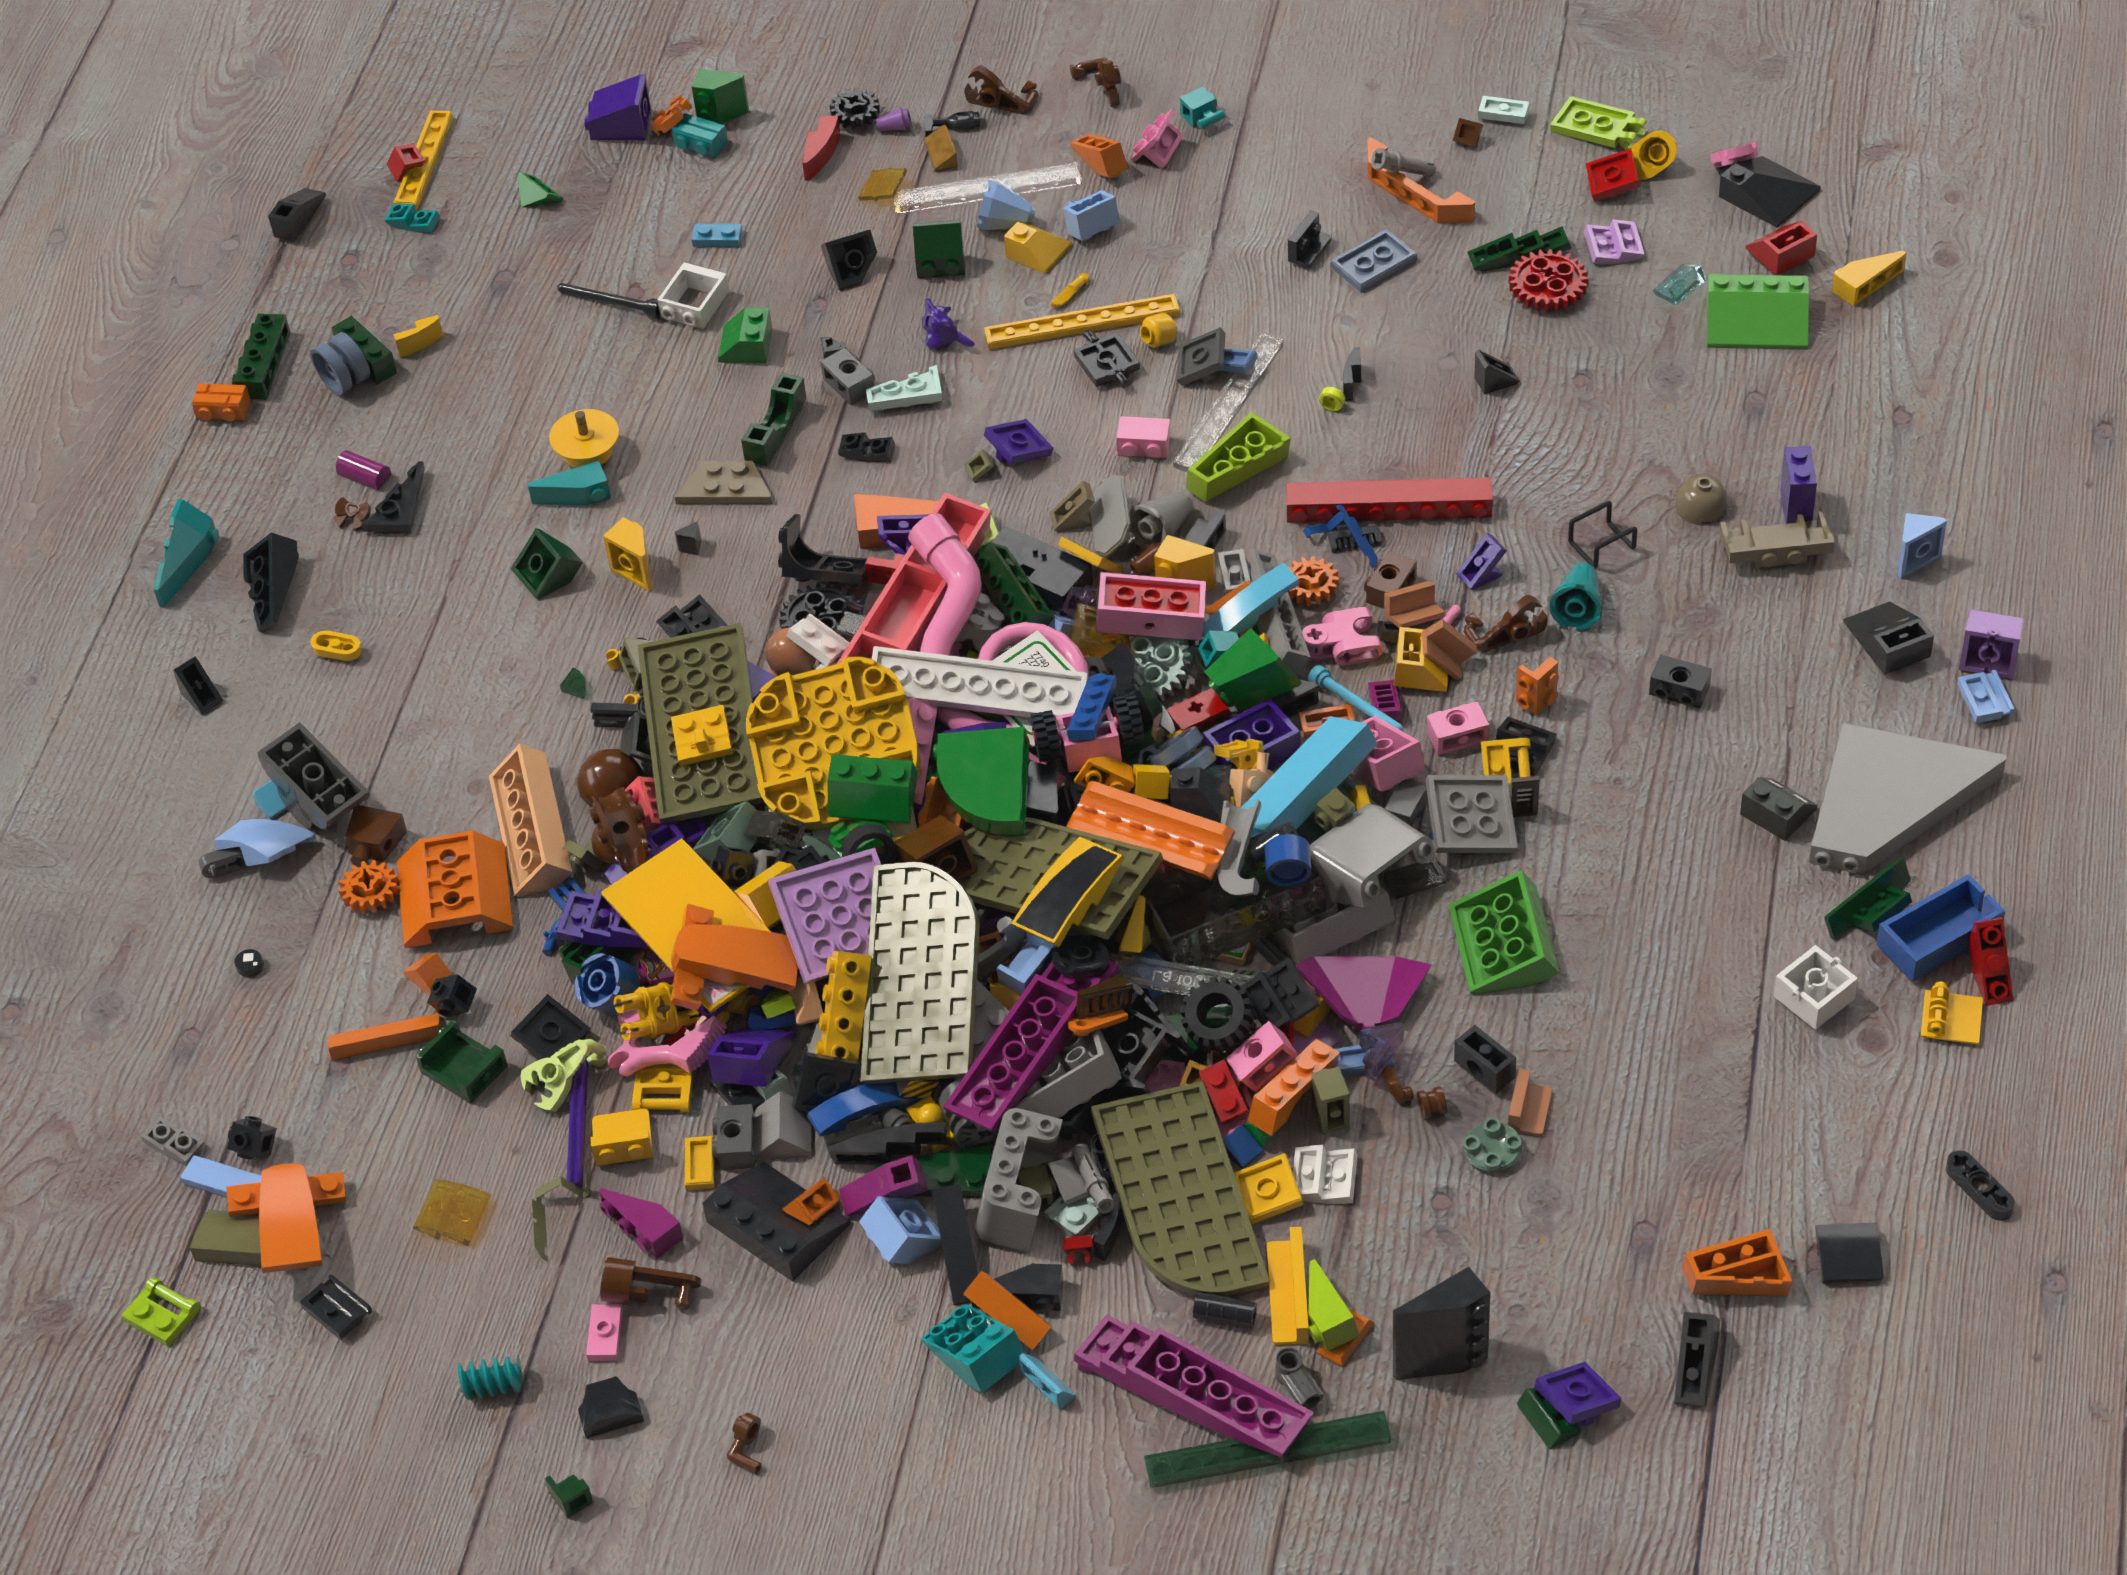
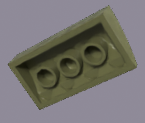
[190,1209,321,1270]

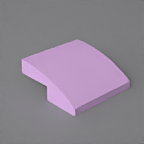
[1583,219,1645,265]

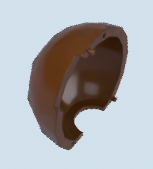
[576,749,645,805]

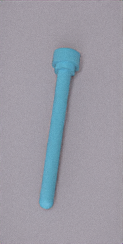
[1308,665,1403,731]

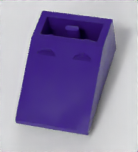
[707,1027,797,1087]

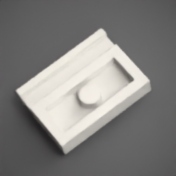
[786,614,850,667]

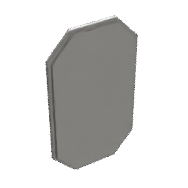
[1090,475,1131,556]

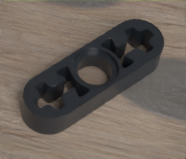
[1946,1150,2015,1221]

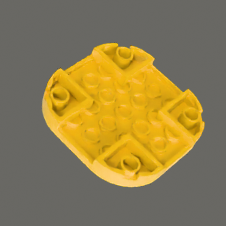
[746,657,921,830]

